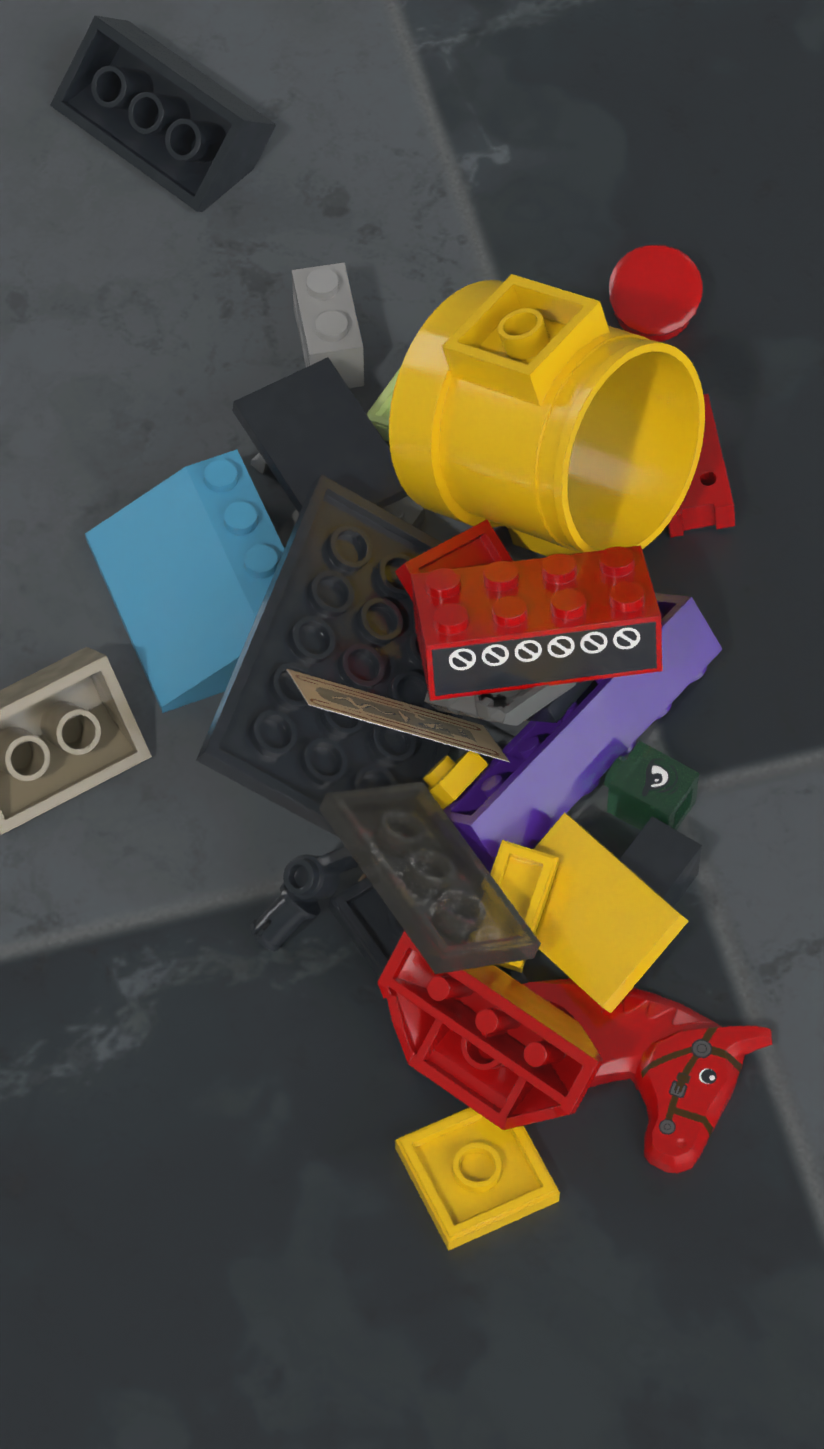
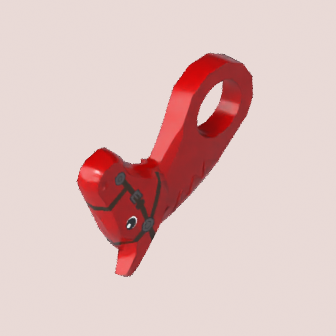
[523,978,773,1174]

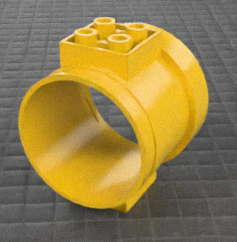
[389,274,705,557]

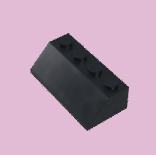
[50,15,276,212]

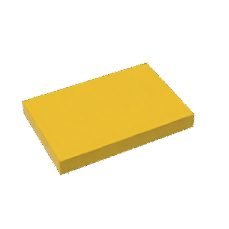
[532,812,689,1013]

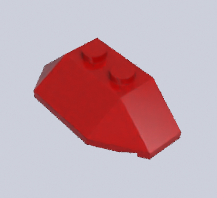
[377,930,604,1130]

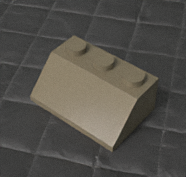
[0,647,152,835]

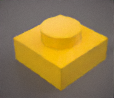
[414,751,489,819]

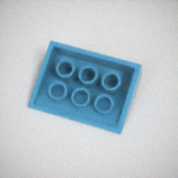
[85,449,284,713]

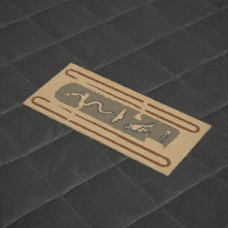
[287,669,510,762]

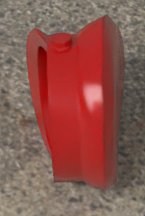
[609,245,703,342]

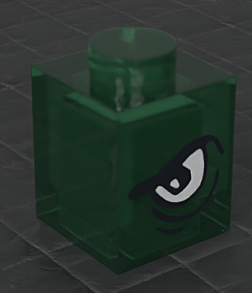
[604,741,700,830]

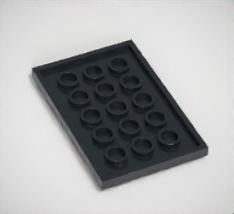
[196,474,463,856]

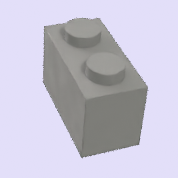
[292,262,364,388]

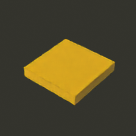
[395,1107,560,1251]

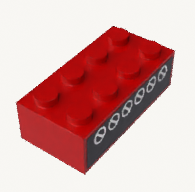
[411,545,663,701]

